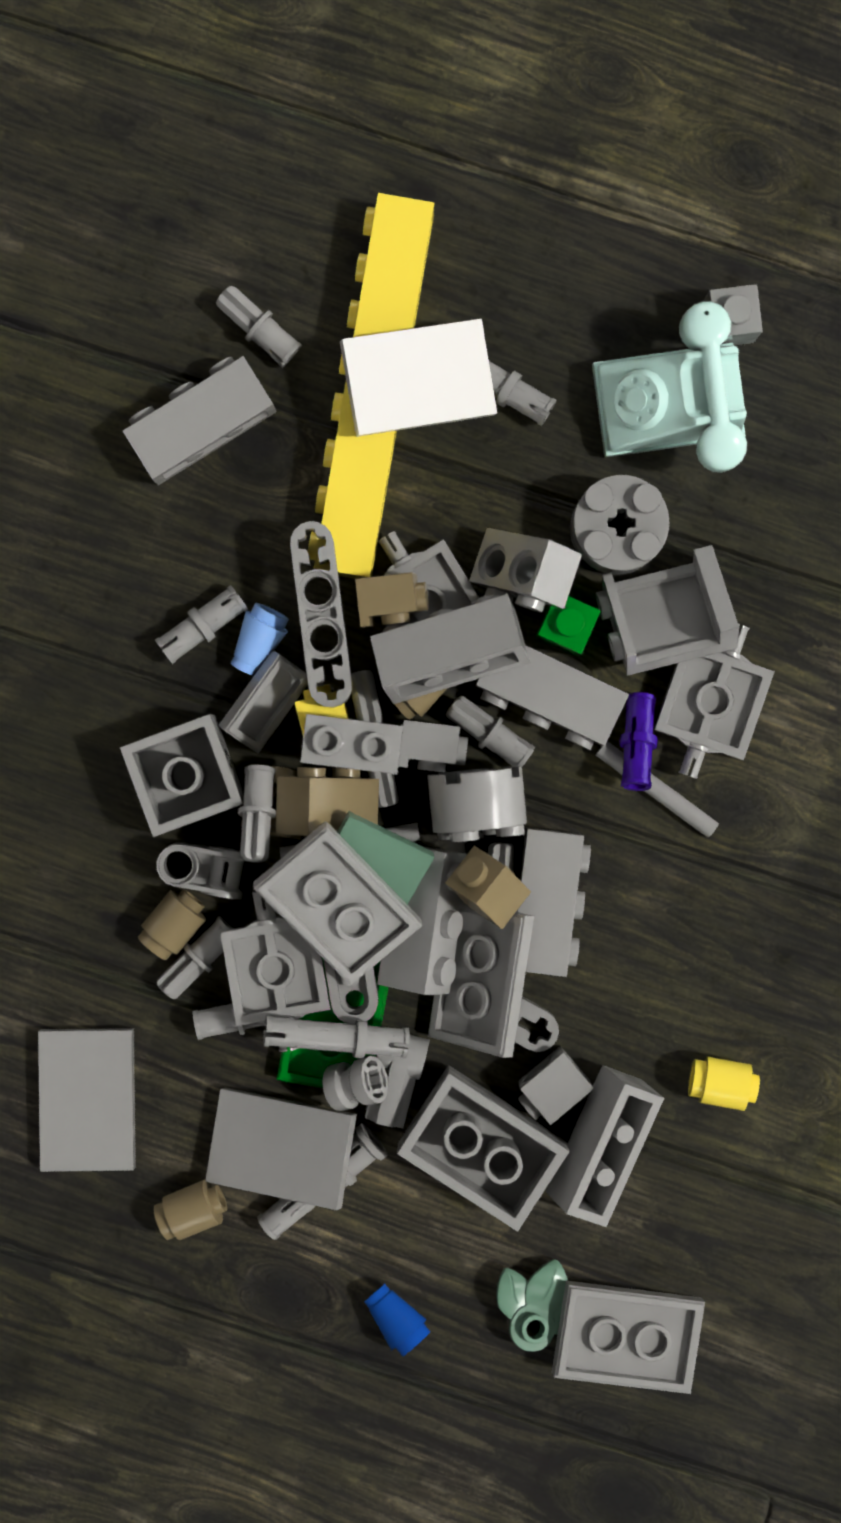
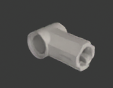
[365,1035,430,1128]

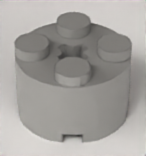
[570,475,670,575]
[427,766,527,842]

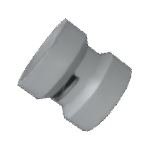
[322,1056,389,1111]

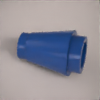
[364,1284,431,1357]

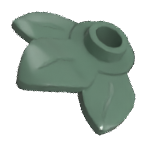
[496,1259,568,1352]

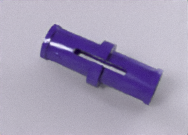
[619,692,658,791]

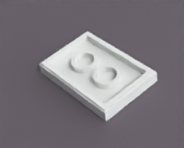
[340,319,497,437]

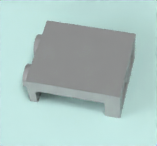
[596,545,739,676]

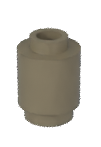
[138,889,206,960]
[154,1179,227,1240]

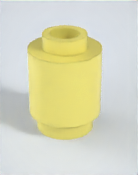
[688,1056,760,1111]

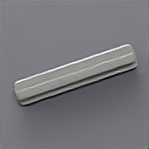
[351,670,399,808]

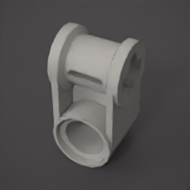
[156,842,245,900]

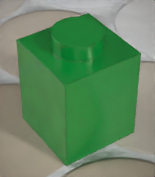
[535,596,601,657]

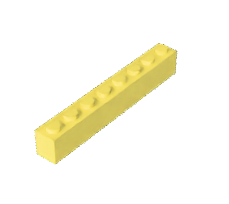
[308,193,434,579]

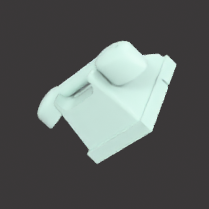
[592,301,747,473]

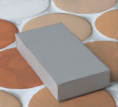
[218,650,308,754]

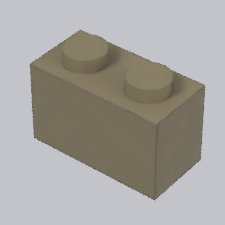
[276,767,379,836]

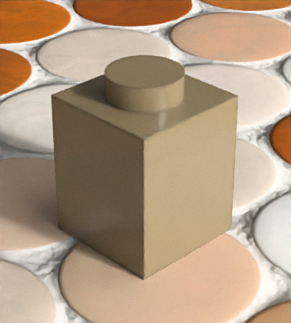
[445,846,531,929]

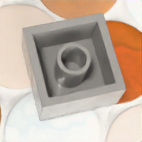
[120,714,244,837]

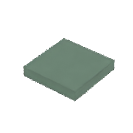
[337,811,435,905]

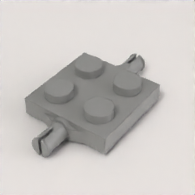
[378,531,479,627]
[653,624,775,779]
[220,891,330,1052]

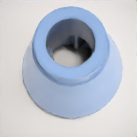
[231,603,289,676]

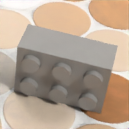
[397,1065,570,1232]

